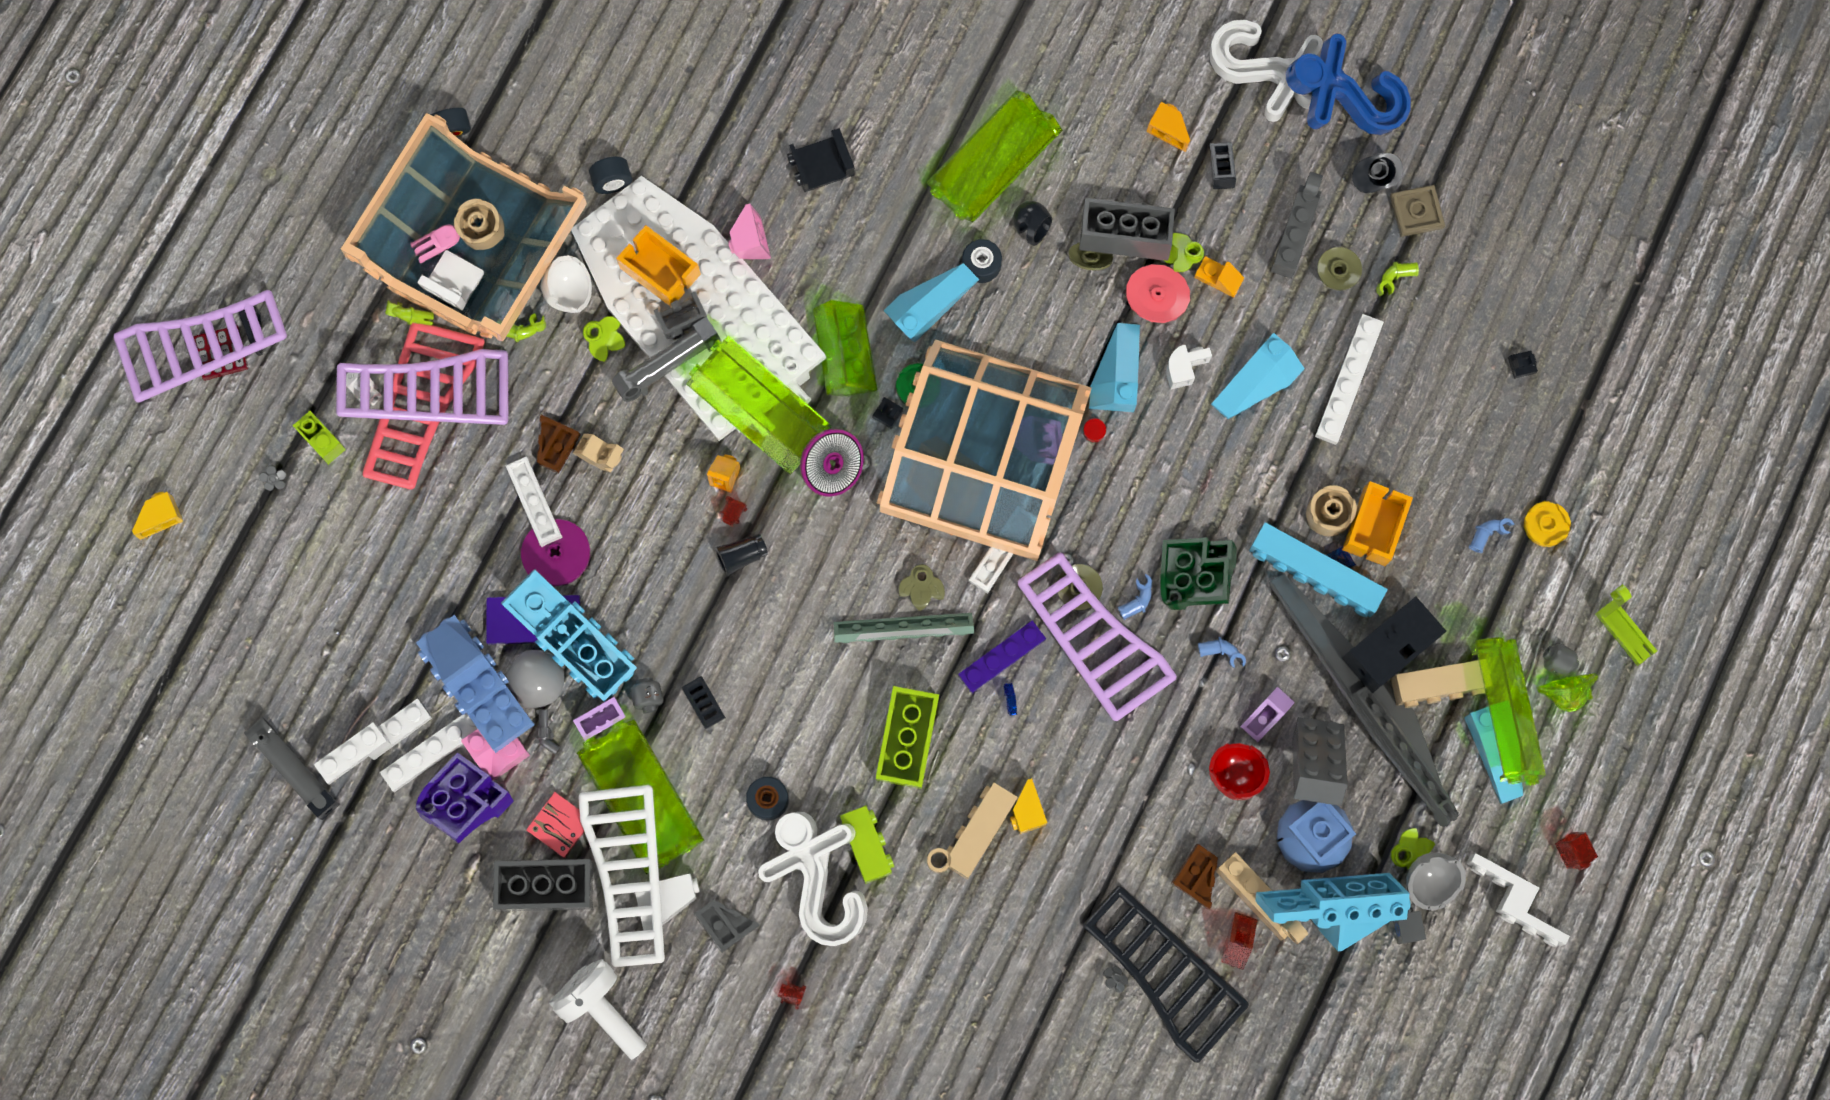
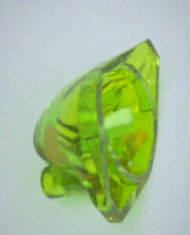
[1536,673,1598,712]

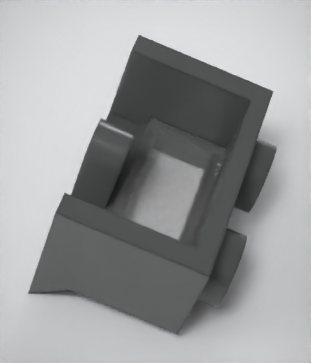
[653,291,708,340]

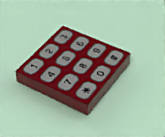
[193,325,249,381]

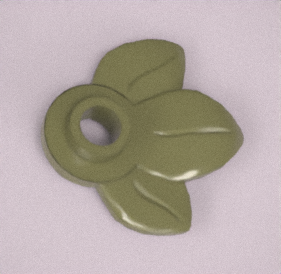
[899,564,945,611]

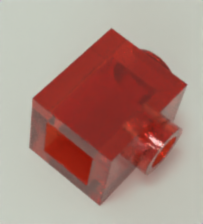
[1555,832,1598,870]

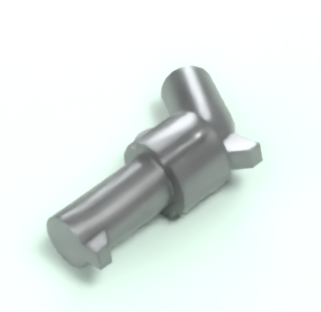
[534,710,560,754]

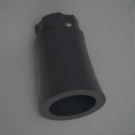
[715,534,768,577]

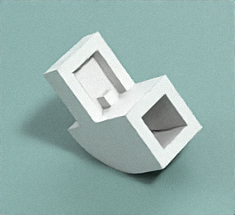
[1166,345,1212,390]

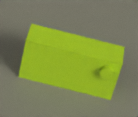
[875,686,939,789]

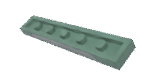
[834,613,974,643]

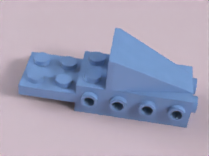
[416,615,534,753]

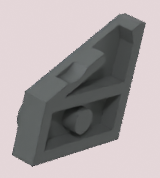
[694,900,759,953]

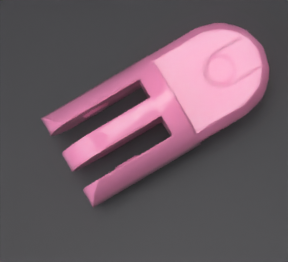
[410,224,460,264]

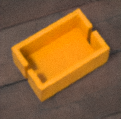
[616,225,701,308]
[1342,481,1413,566]

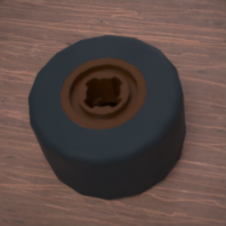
[746,777,789,821]

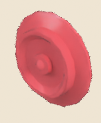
[1126,264,1190,323]

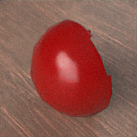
[1209,743,1270,800]

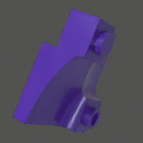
[416,752,514,844]

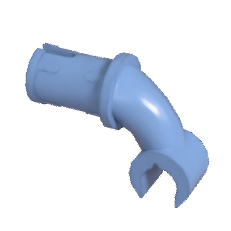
[1469,518,1515,553]
[1117,574,1152,620]
[1198,637,1246,668]

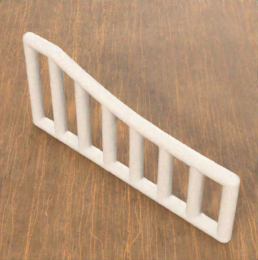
[579,785,665,967]

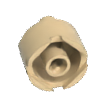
[454,199,505,250]
[1306,485,1357,536]

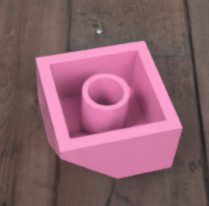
[461,729,530,781]

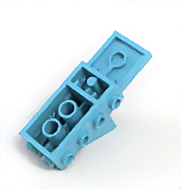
[501,569,637,701]
[1255,873,1410,951]

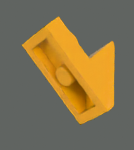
[1194,256,1244,298]

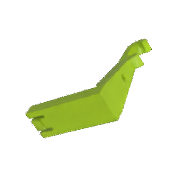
[1595,584,1657,666]

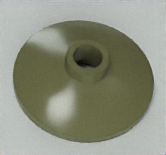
[1068,243,1113,271]
[1317,247,1362,291]
[1057,564,1103,610]

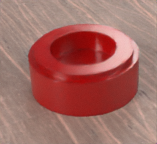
[1083,418,1106,442]

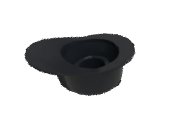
[1352,153,1403,193]

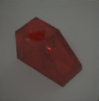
[1221,912,1258,970]

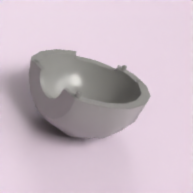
[506,650,564,709]
[1406,853,1466,910]

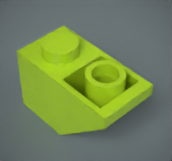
[292,411,346,465]

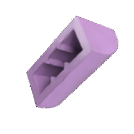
[573,697,626,741]

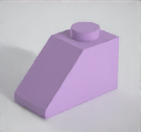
[1240,687,1295,742]

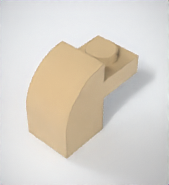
[573,434,624,473]

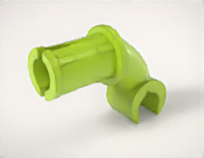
[1376,262,1419,296]
[385,300,434,325]
[499,313,546,342]

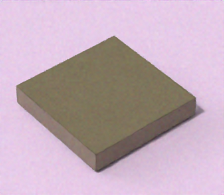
[1390,185,1445,237]

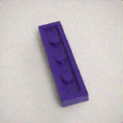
[958,620,1046,694]

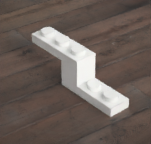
[314,699,432,785]
[1466,853,1570,947]

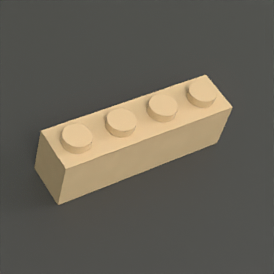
[1391,659,1492,708]

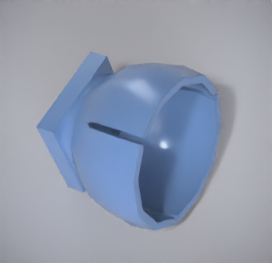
[1277,800,1356,873]

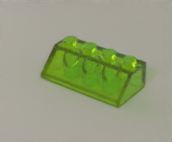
[813,300,878,397]

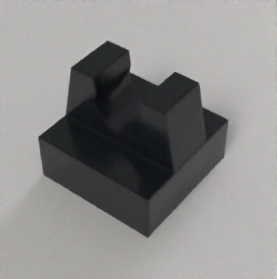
[1508,350,1538,379]
[872,397,903,429]

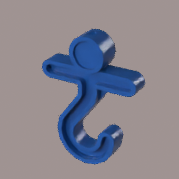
[1286,34,1411,135]

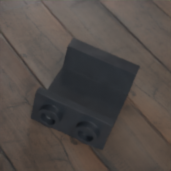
[787,128,855,192]

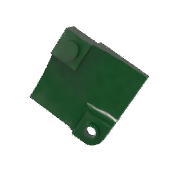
[1160,537,1237,610]

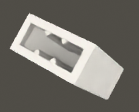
[635,874,700,930]

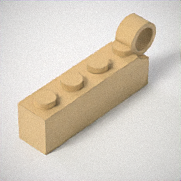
[927,783,1018,880]
[1215,852,1308,944]

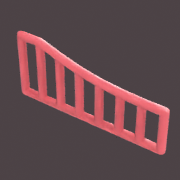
[362,323,485,490]

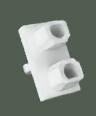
[346,373,382,406]

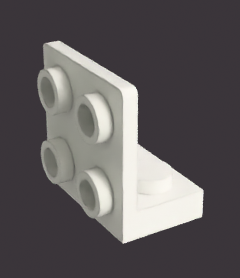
[417,250,484,310]

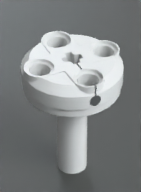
[549,959,647,1060]

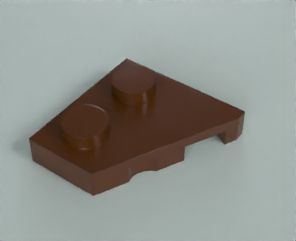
[537,414,581,474]
[1171,844,1218,909]

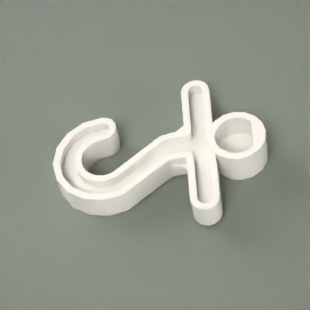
[1209,20,1323,122]
[758,811,868,946]

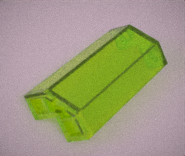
[927,90,1063,223]
[686,336,832,475]
[1470,637,1546,786]
[577,719,705,875]

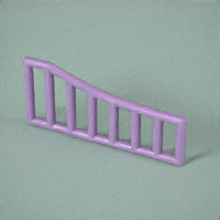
[114,290,287,402]
[336,349,508,425]
[1018,552,1177,721]

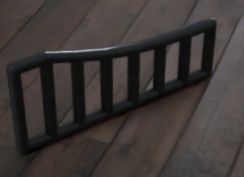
[1083,886,1249,1063]

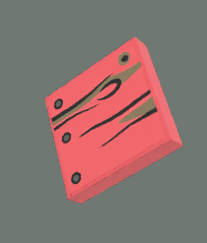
[526,792,584,858]

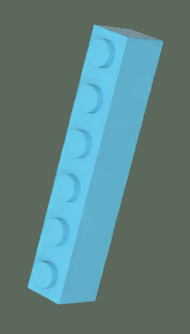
[1249,522,1388,617]

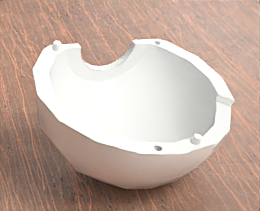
[540,255,592,313]

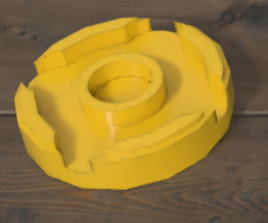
[1524,501,1571,547]

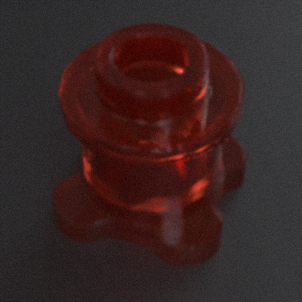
[719,496,747,526]
[777,980,806,1009]

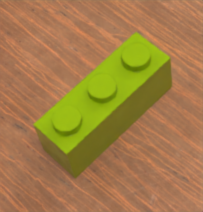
[840,806,895,884]

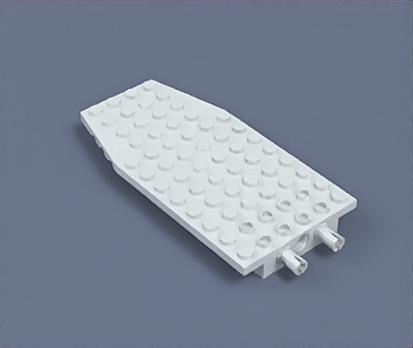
[571,176,826,441]

